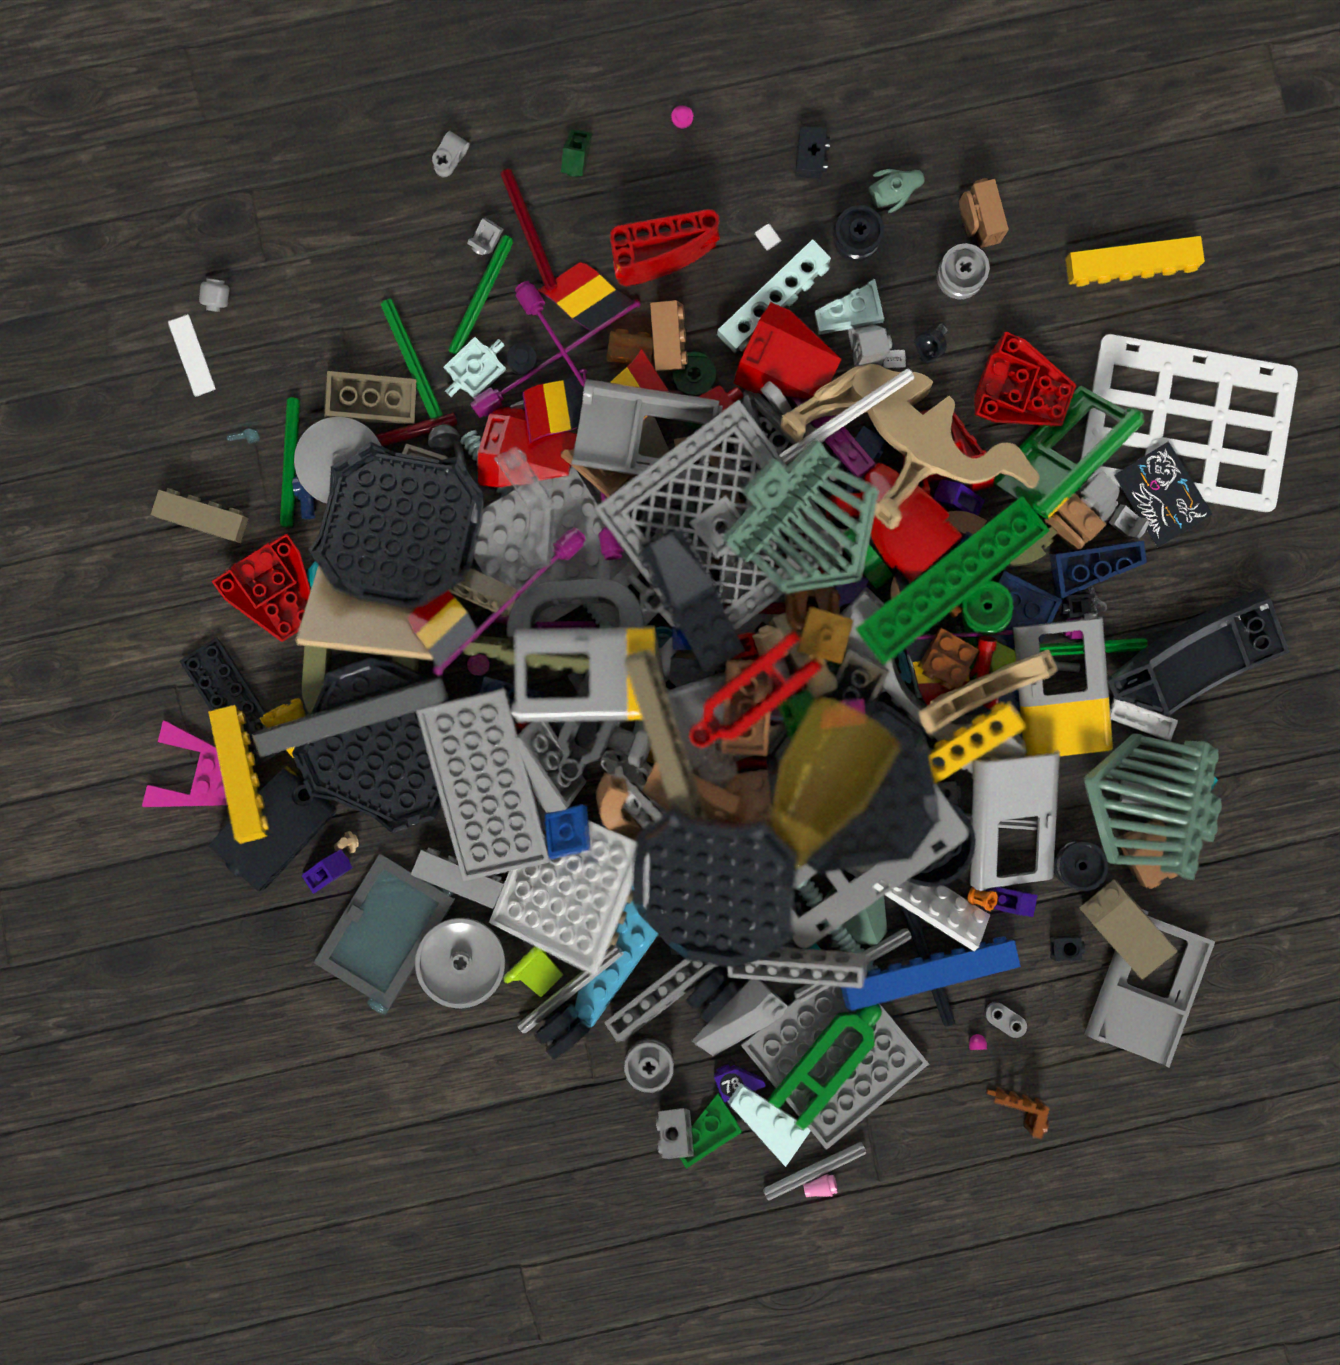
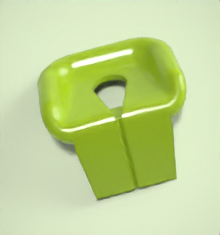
[504,946,563,997]

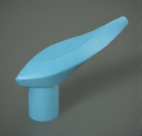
[897,650,912,683]

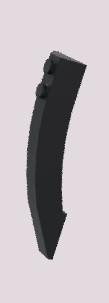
[1107,588,1290,717]

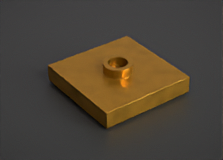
[797,607,854,663]

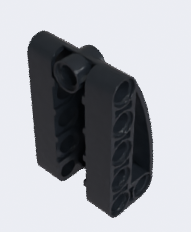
[209,765,337,892]

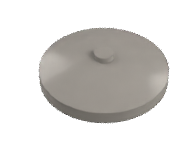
[294,417,381,504]
[415,918,505,1008]

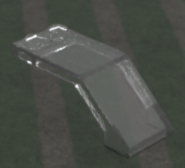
[494,447,555,571]

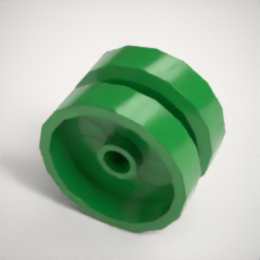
[963,581,1013,635]

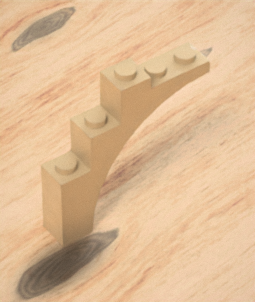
[919,649,1058,734]

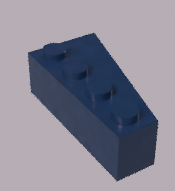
[1050,540,1147,598]

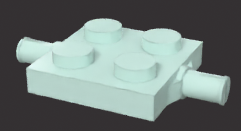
[444,337,506,398]

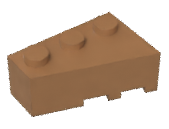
[650,300,688,372]

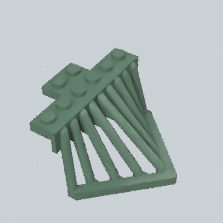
[722,439,879,593]
[1084,734,1222,880]

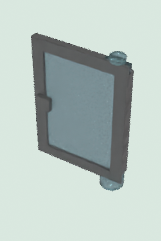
[314,854,455,1014]

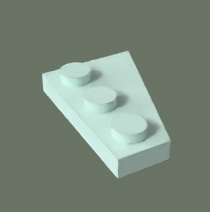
[815,279,884,335]

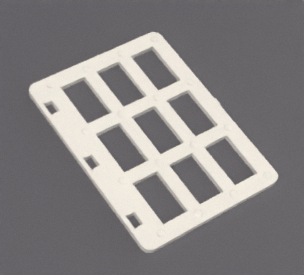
[1080,334,1298,512]

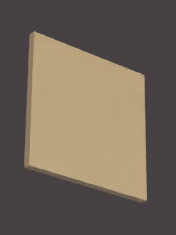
[297,566,433,659]

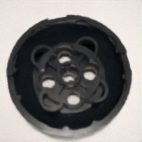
[907,800,976,887]

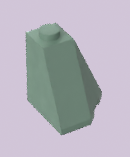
[823,877,887,945]

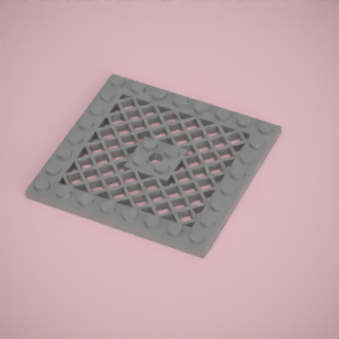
[594,400,844,631]

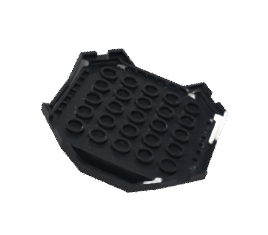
[309,442,484,608]
[292,656,457,833]
[765,702,939,874]
[633,805,799,967]

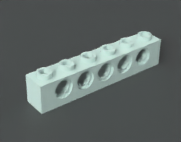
[717,239,831,353]

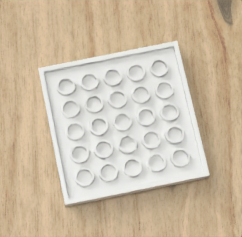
[489,801,637,975]

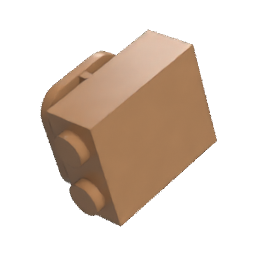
[959,178,1009,248]
[1045,493,1106,550]
[1117,818,1178,889]

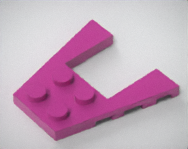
[142,721,228,807]

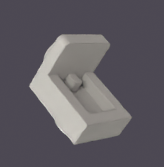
[467,218,503,255]
[1109,504,1150,539]

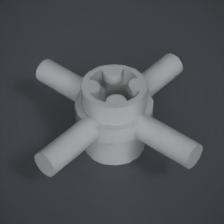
[627,573,674,627]

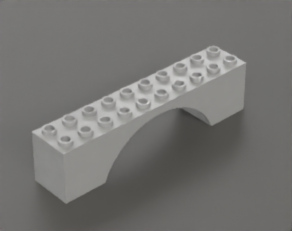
[840,587,1027,779]

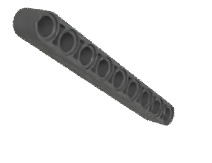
[252,677,449,756]

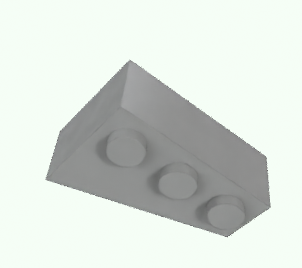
[847,324,892,367]
[1075,471,1119,524]

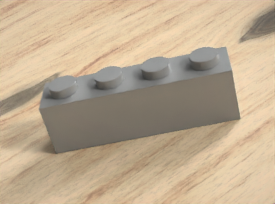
[411,847,505,909]

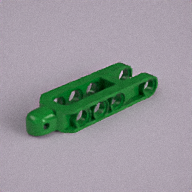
[768,1004,882,1130]

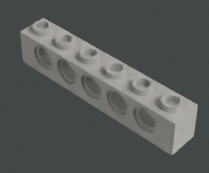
[728,947,867,988]
[604,959,720,1041]

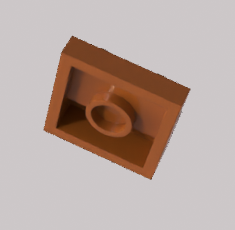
[918,628,979,691]

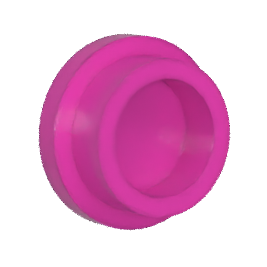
[672,106,693,128]
[467,654,490,676]

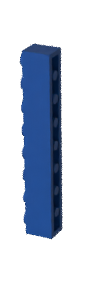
[841,936,1021,1010]

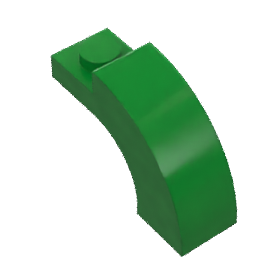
[843,528,894,591]

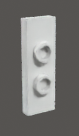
[1110,698,1178,741]

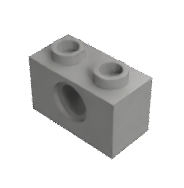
[656,1109,694,1159]

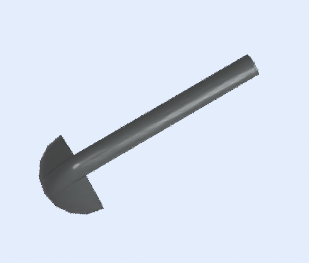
[428,424,468,472]

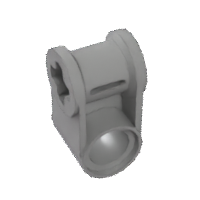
[432,131,469,177]

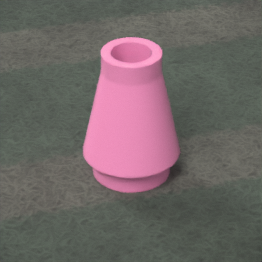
[804,1174,838,1197]

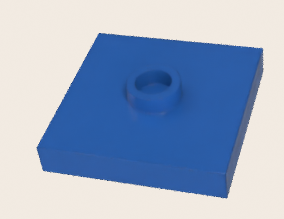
[544,805,591,859]

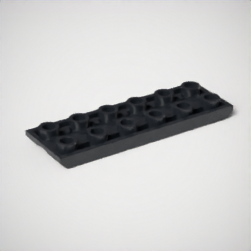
[179,637,284,770]

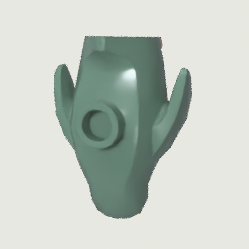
[868,169,925,213]

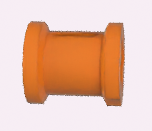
[968,887,998,911]

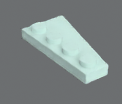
[728,1083,811,1167]

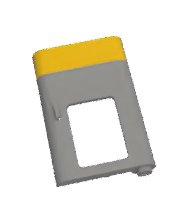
[512,628,655,722]

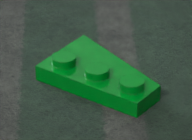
[680,1093,743,1169]

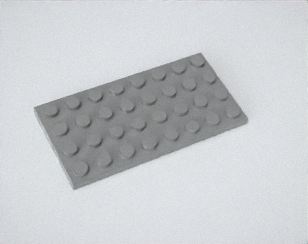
[416,688,551,881]

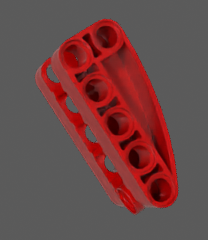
[610,210,720,286]

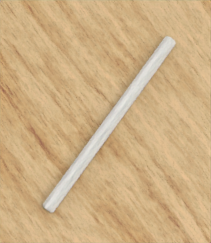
[742,369,914,487]

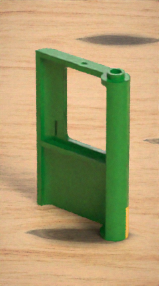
[993,385,1144,519]

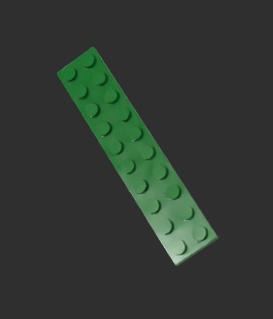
[855,496,1050,665]

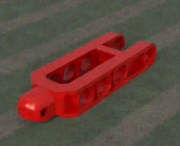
[689,630,823,747]

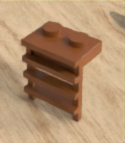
[986,1087,1049,1139]

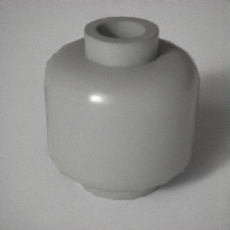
[199,278,230,312]

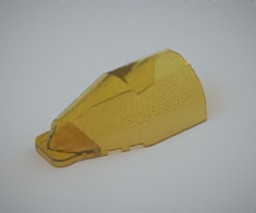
[770,698,900,870]

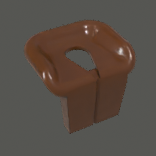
[785,587,840,631]

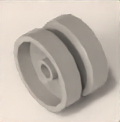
[936,243,990,300]
[624,1038,673,1092]

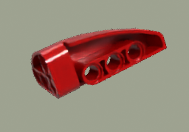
[861,463,962,583]

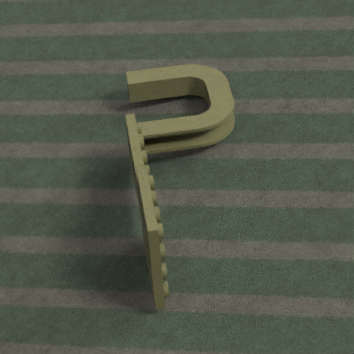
[302,635,590,715]

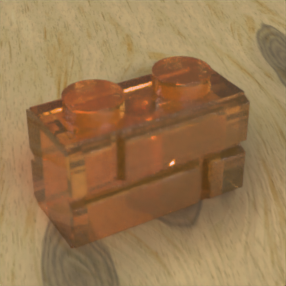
[607,329,654,364]

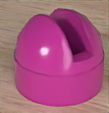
[969,1034,987,1050]

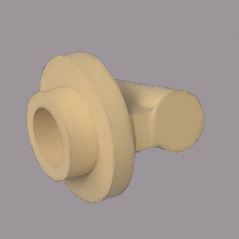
[334,831,358,853]

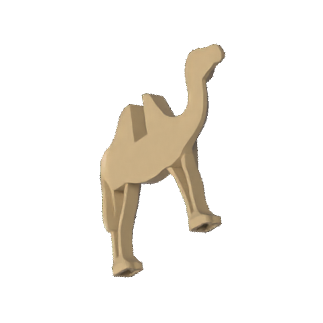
[780,363,1039,530]

